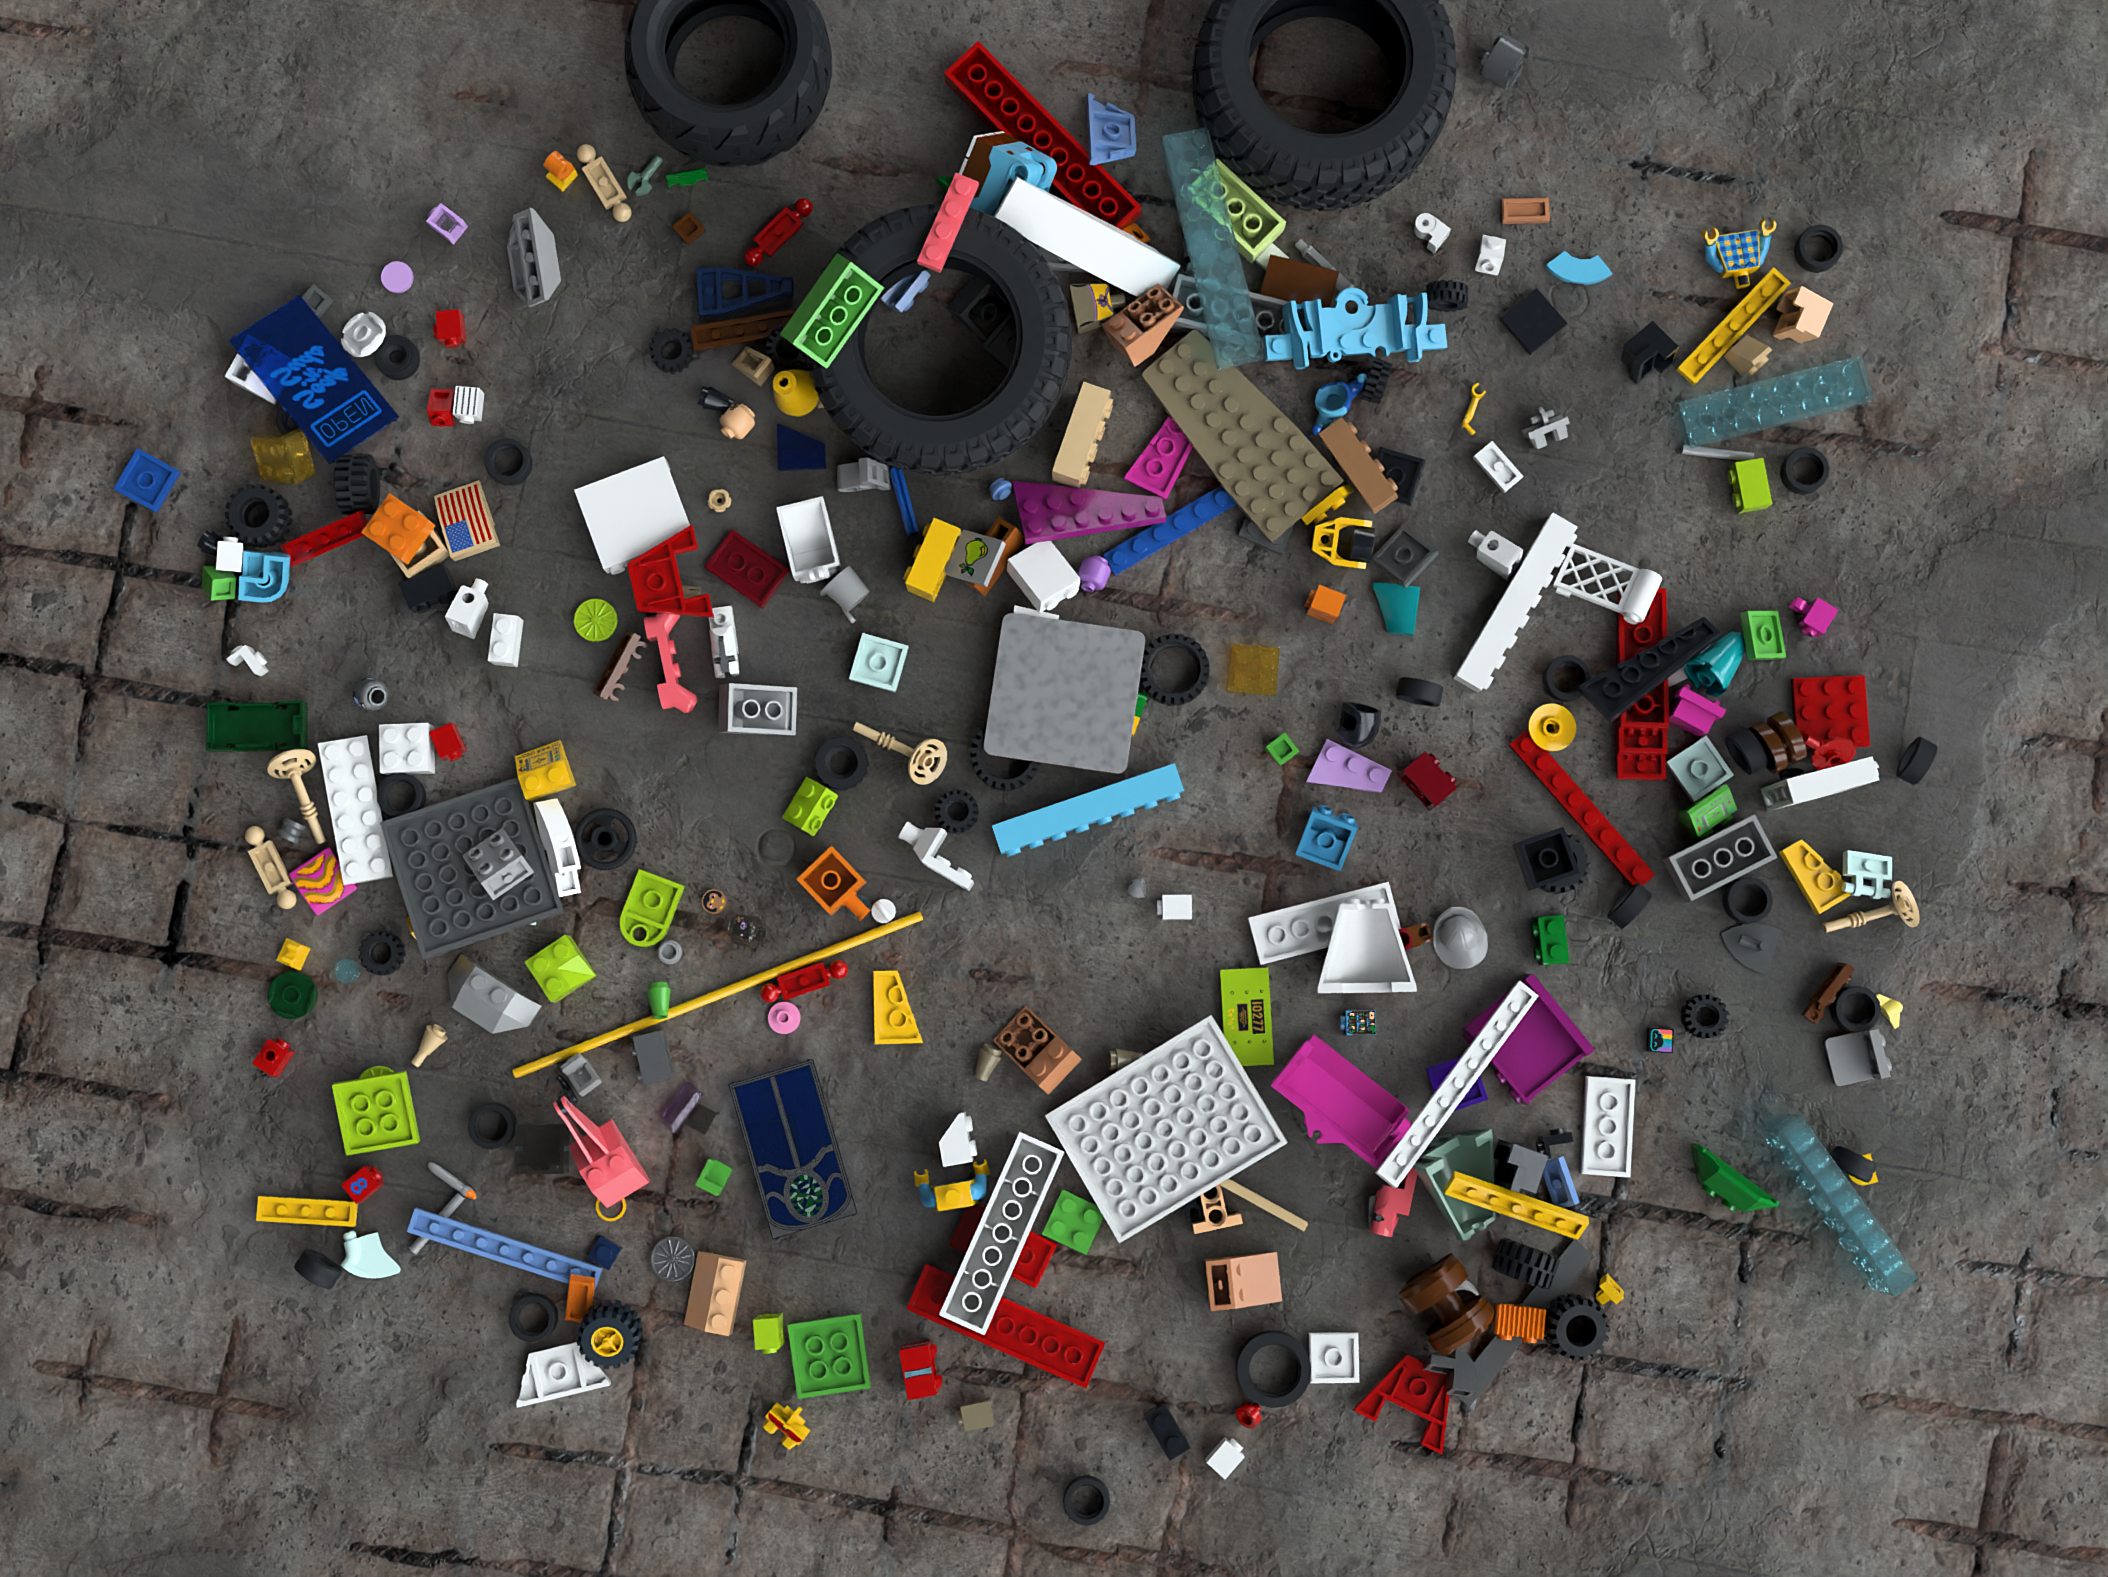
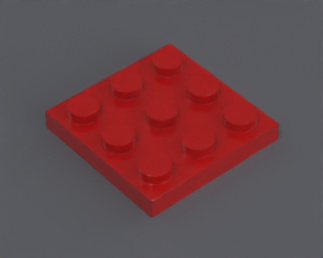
[1791,675,1870,750]

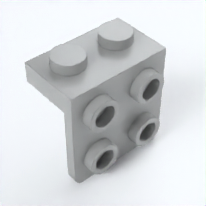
[1824,1029,1892,1086]

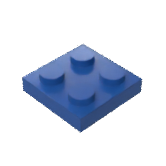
[113,448,181,513]

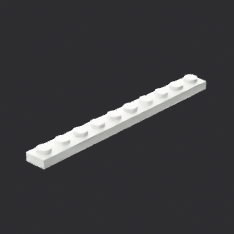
[1375,980,1538,1188]

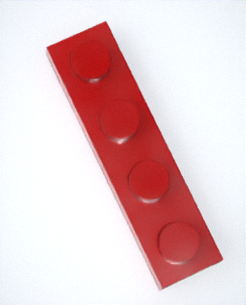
[281,510,368,567]

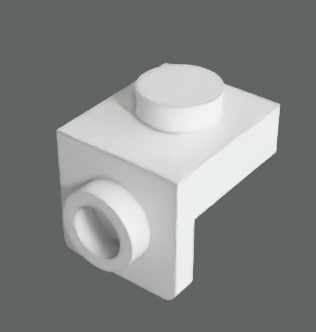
[1475,235,1506,275]
[226,645,269,676]

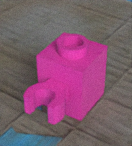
[1789,597,1839,638]

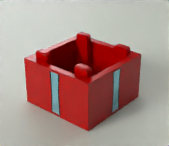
[899,1340,943,1400]

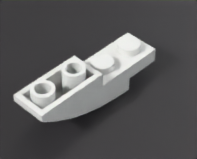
[533,798,581,897]

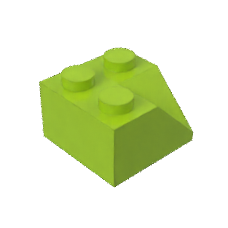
[525,935,597,1003]

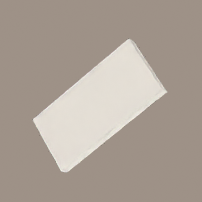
[1580,1076,1635,1177]

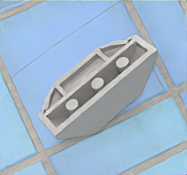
[507,208,561,307]
[448,954,542,1034]

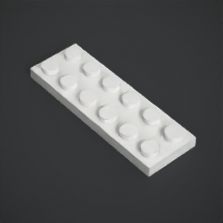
[318,735,393,885]
[1248,882,1401,965]

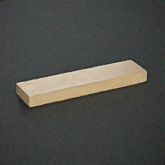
[1219,1178,1308,1231]

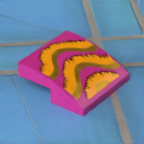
[289,846,358,916]

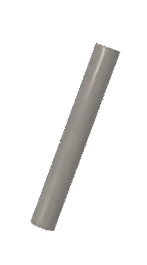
[1681,445,1754,461]
[409,1192,465,1254]

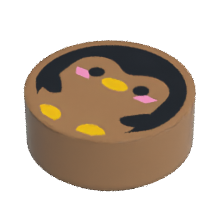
[702,889,727,914]

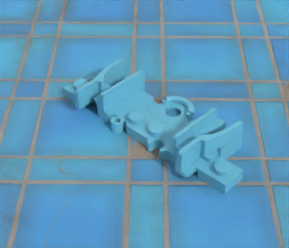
[1262,287,1447,369]

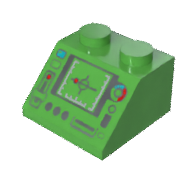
[1676,784,1737,839]

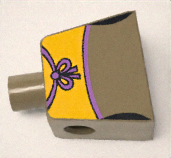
[1069,283,1126,334]

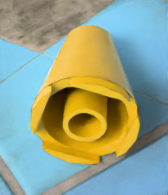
[773,369,819,417]

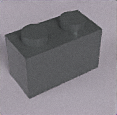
[630,1030,676,1085]

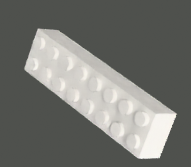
[939,1132,1064,1335]

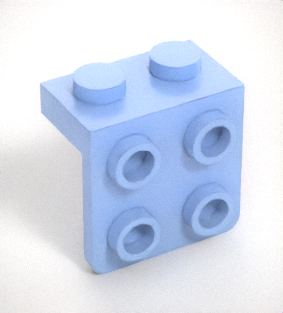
[881,270,931,312]

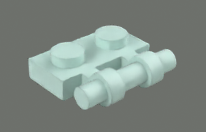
[1841,850,1892,899]

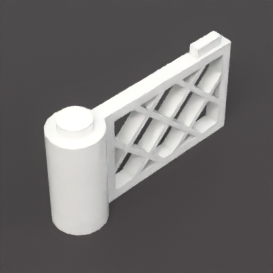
[1553,544,1662,624]

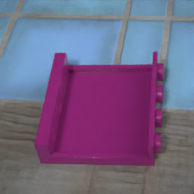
[1462,974,1595,1105]

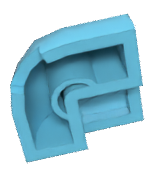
[238,550,290,603]

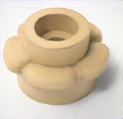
[708,489,731,512]

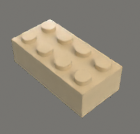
[1052,382,1114,488]

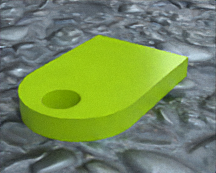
[620,869,685,947]

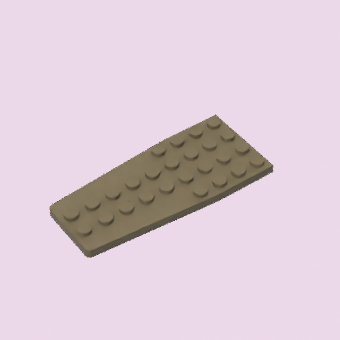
[1142,330,1344,544]

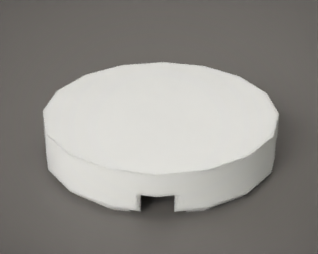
[341,312,386,357]

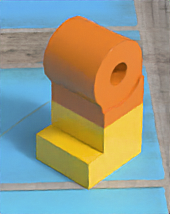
[543,151,578,192]

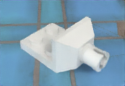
[899,822,974,891]

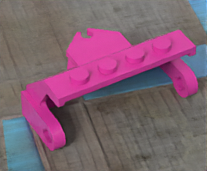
[1271,1034,1412,1169]

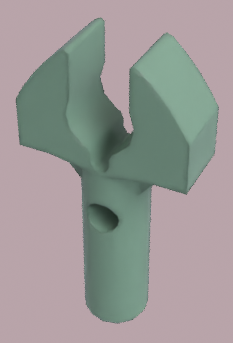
[627,155,663,196]

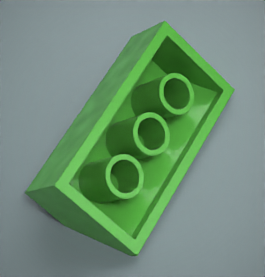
[780,253,884,369]

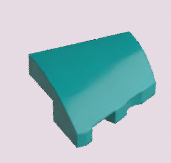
[1372,583,1420,637]

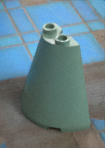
[1413,1128,1496,1241]

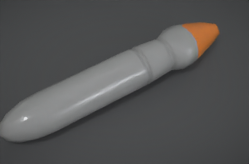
[428,1162,477,1200]

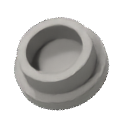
[658,940,682,964]

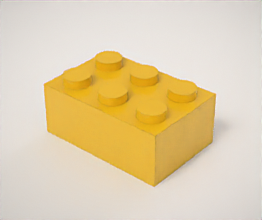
[903,518,961,602]

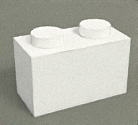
[488,613,523,667]

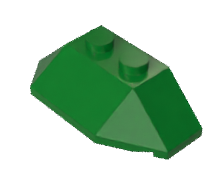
[1691,1143,1780,1212]

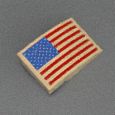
[434,480,500,561]

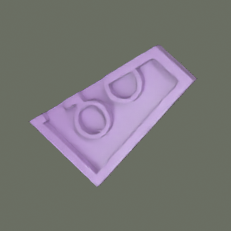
[1305,739,1392,793]

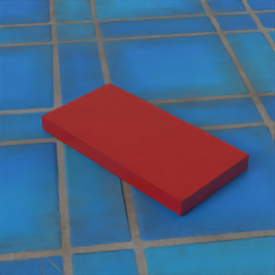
[949,1204,1058,1289]

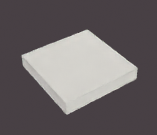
[1308,1332,1359,1383]

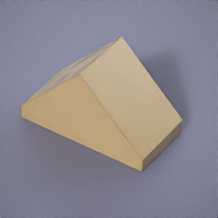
[732,346,775,387]

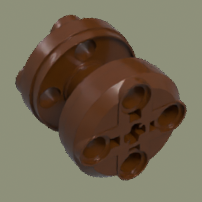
[1399,1253,1495,1356]

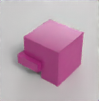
[1669,684,1726,738]

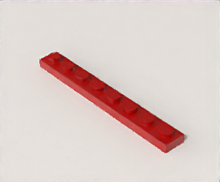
[1508,729,1655,886]

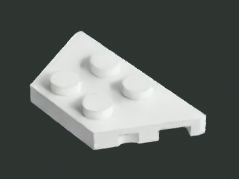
[516,1342,611,1408]

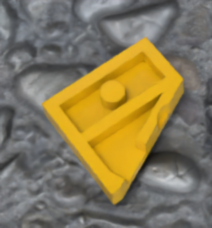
[1301,484,1354,525]

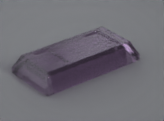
[659,1081,704,1134]

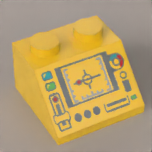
[515,740,576,802]

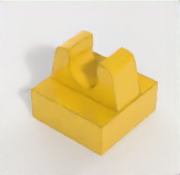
[276,938,311,970]
[1595,1273,1624,1305]

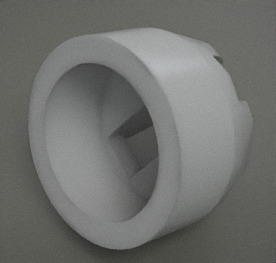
[1128,878,1146,898]

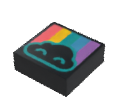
[1647,1028,1674,1053]

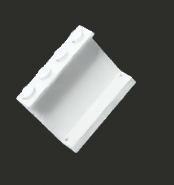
[574,456,697,574]

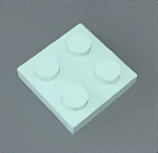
[849,633,909,693]
[1666,736,1734,803]

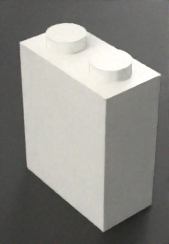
[1007,541,1080,613]

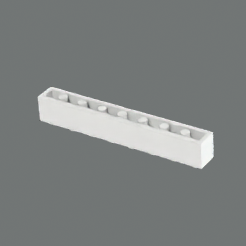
[1453,513,1577,693]

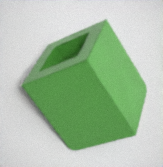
[202,565,236,601]
[1264,733,1300,767]
[695,1158,732,1196]

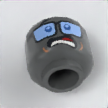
[352,678,389,711]

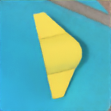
[1876,994,1903,1029]

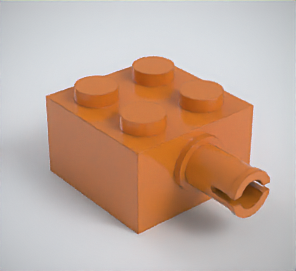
[796,846,871,921]

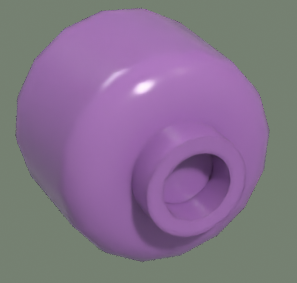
[1077,555,1111,592]

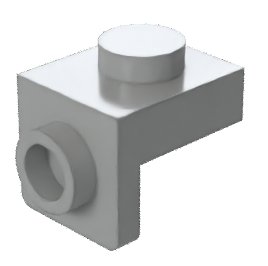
[560,1053,602,1097]

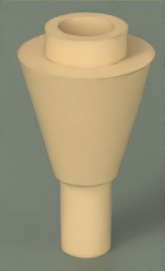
[411,1024,448,1067]

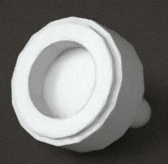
[872,899,896,923]

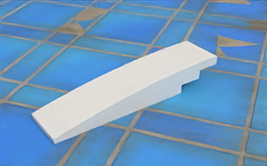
[994,176,1181,298]

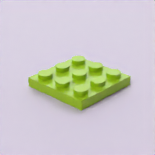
[332,1071,420,1156]

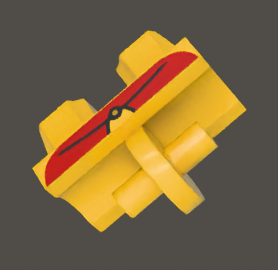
[763,1402,811,1449]

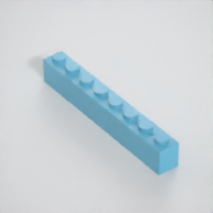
[992,763,1184,857]

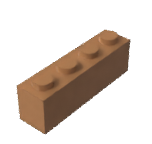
[1318,417,1398,514]

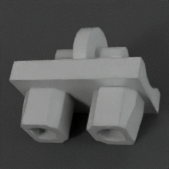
[1521,407,1570,449]

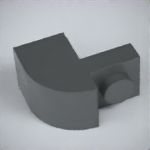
[1423,1349,1478,1398]

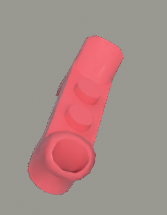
[644,613,698,713]

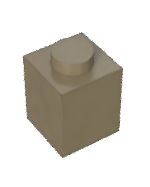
[957,1398,994,1431]

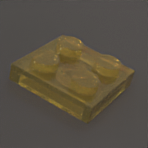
[1228,644,1280,696]

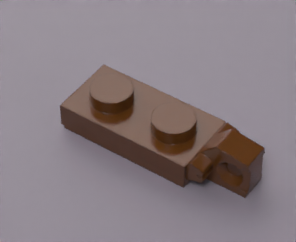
[1801,963,1855,1024]

